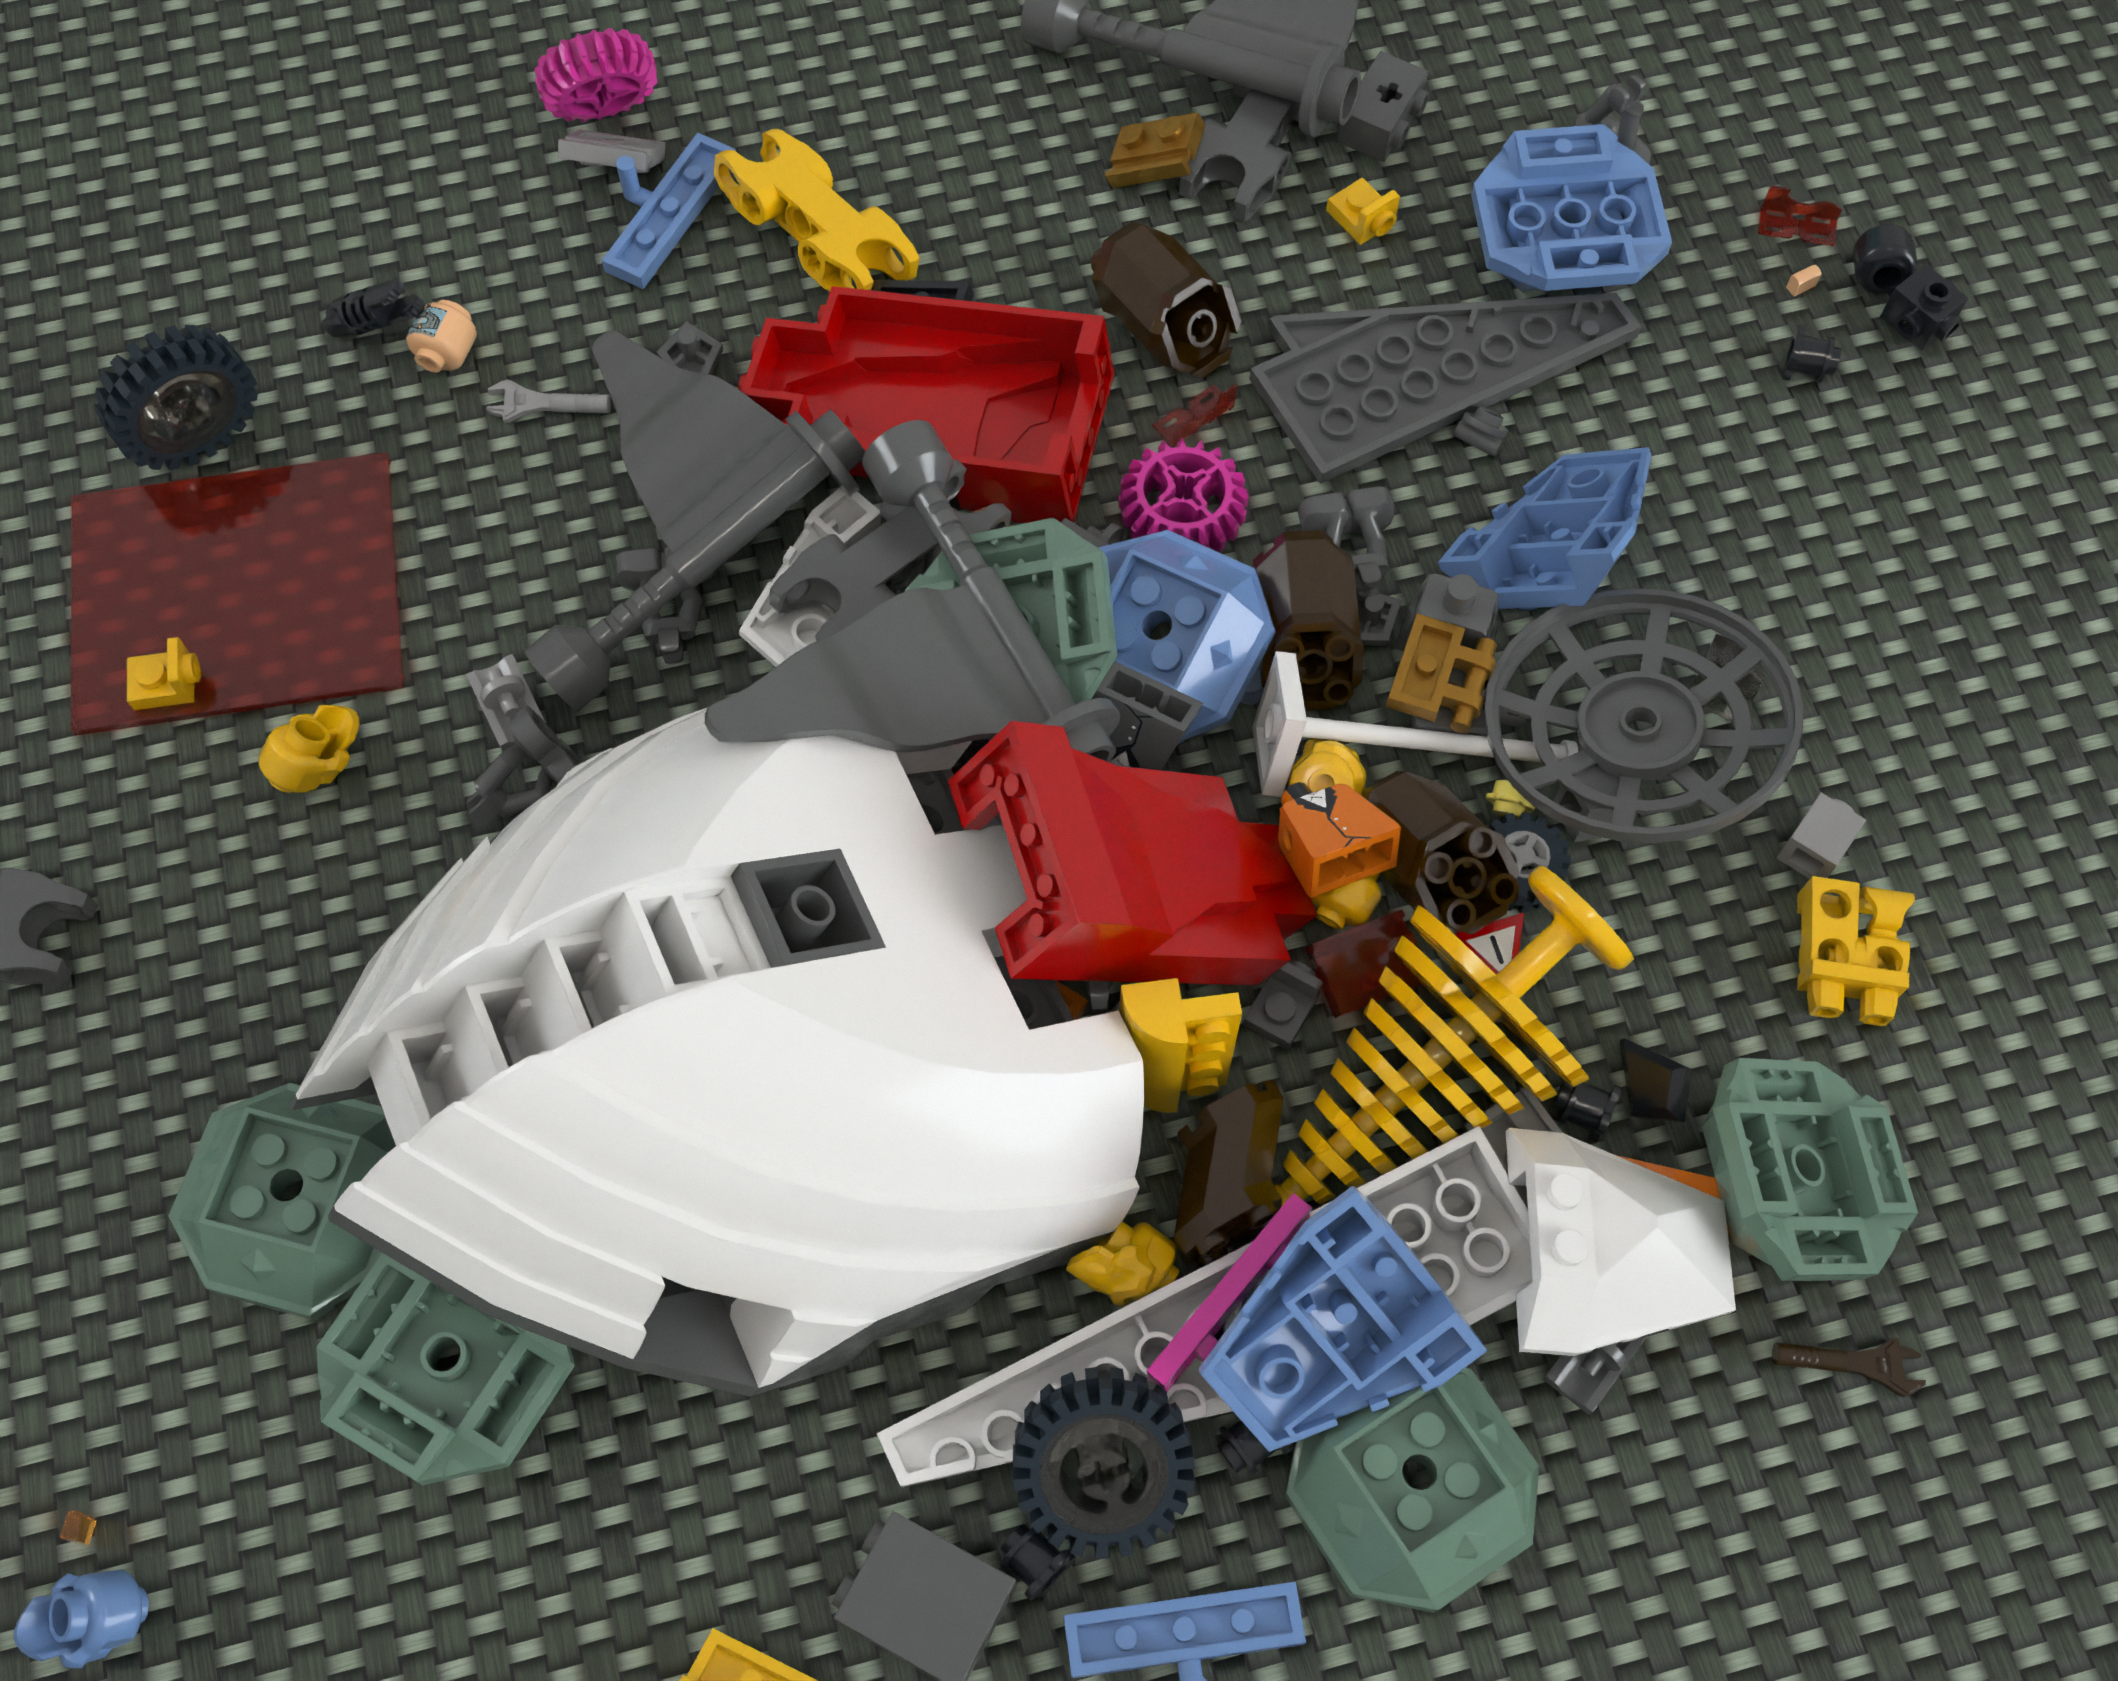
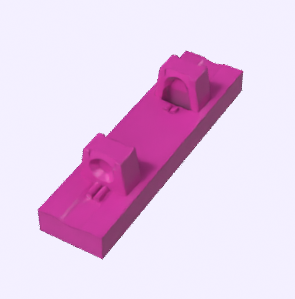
[1147,1193,1311,1392]

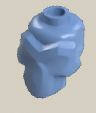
[13,1569,149,1668]

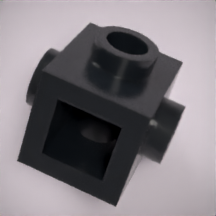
[1880,264,1969,351]

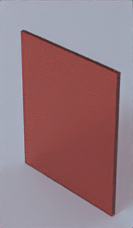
[70,452,405,736]

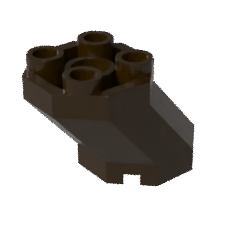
[1091,222,1242,378]
[1253,530,1364,710]
[1361,771,1519,934]
[1174,1080,1284,1268]

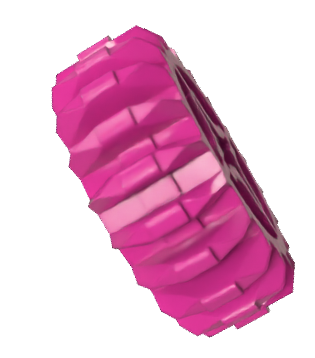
[534,28,658,122]
[1118,438,1249,553]

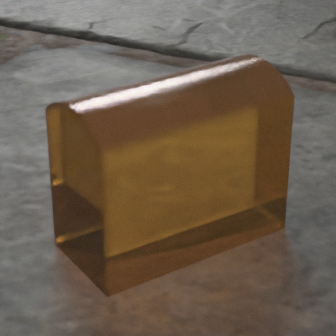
[59,1510,97,1545]

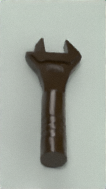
[1772,1338,1926,1397]

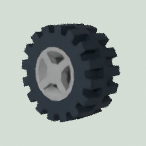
[1488,812,1571,912]

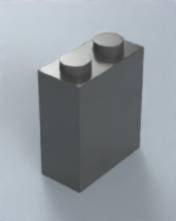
[832,1511,1017,1681]

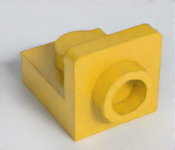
[1326,177,1400,245]
[127,637,201,710]

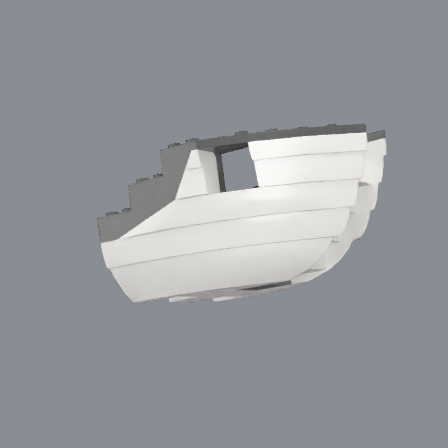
[290,708,1144,1396]

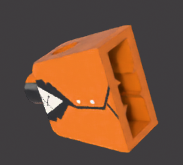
[1278,782,1401,898]

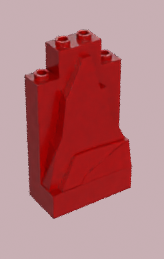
[738,286,1115,523]
[948,721,1318,985]

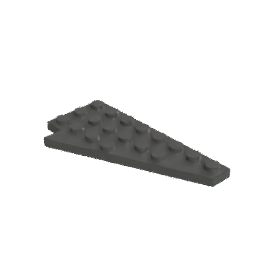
[1249,293,1642,484]

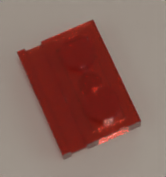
[1305,910,1422,1018]

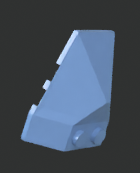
[1438,447,1652,611]
[1199,1186,1488,1452]

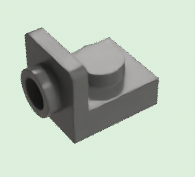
[1242,960,1323,1051]

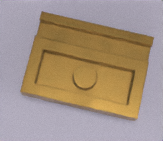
[1105,112,1206,188]

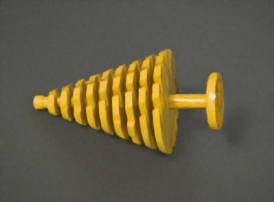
[1275,865,1634,1207]

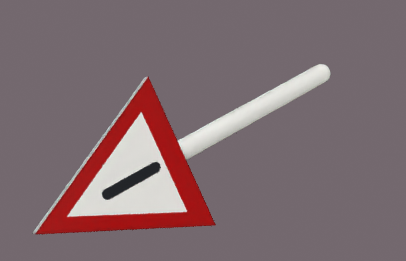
[1454,912,1524,975]

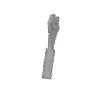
[486,379,612,423]

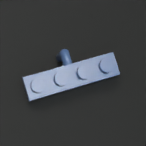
[602,132,736,289]
[1063,1582,1306,1681]

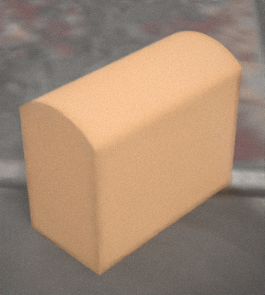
[1786,265,1822,296]

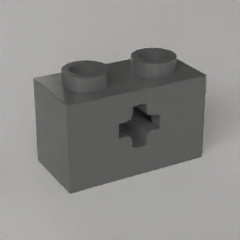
[1337,51,1430,162]

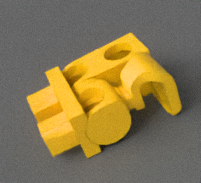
[1797,876,1915,1026]

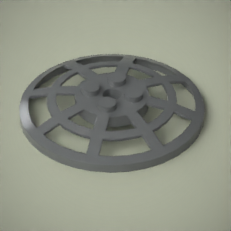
[1485,588,1803,843]

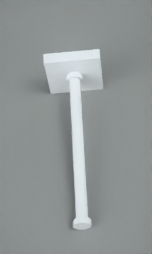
[1252,651,1578,797]

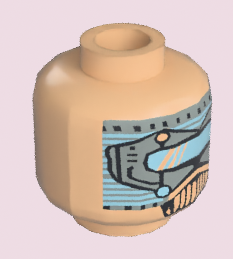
[406,300,477,373]

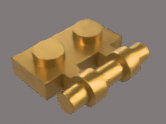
[1386,613,1497,733]

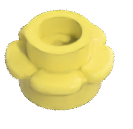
[1486,780,1535,819]

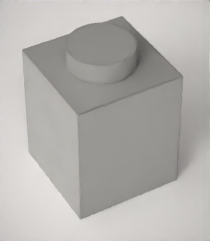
[1777,792,1866,879]

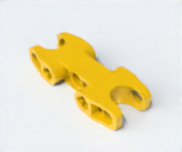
[713,129,920,292]

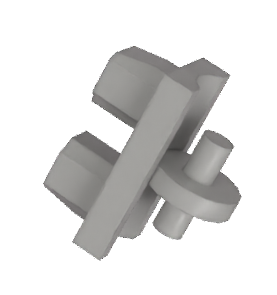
[466,654,546,752]

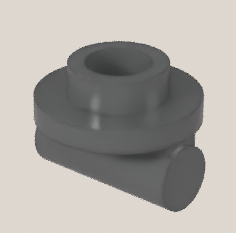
[1453,406,1508,457]

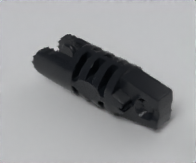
[321,278,425,337]

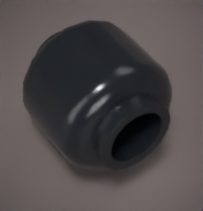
[1853,224,1917,294]

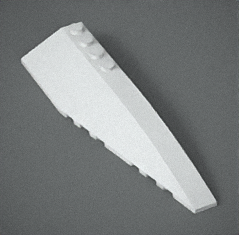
[877,1126,1533,1487]

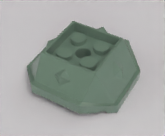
[906,518,1117,704]
[1702,1058,1918,1281]
[168,1083,396,1321]
[316,1253,575,1485]
[1284,1367,1539,1613]

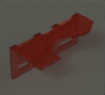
[1758,185,1842,246]
[1152,383,1237,448]

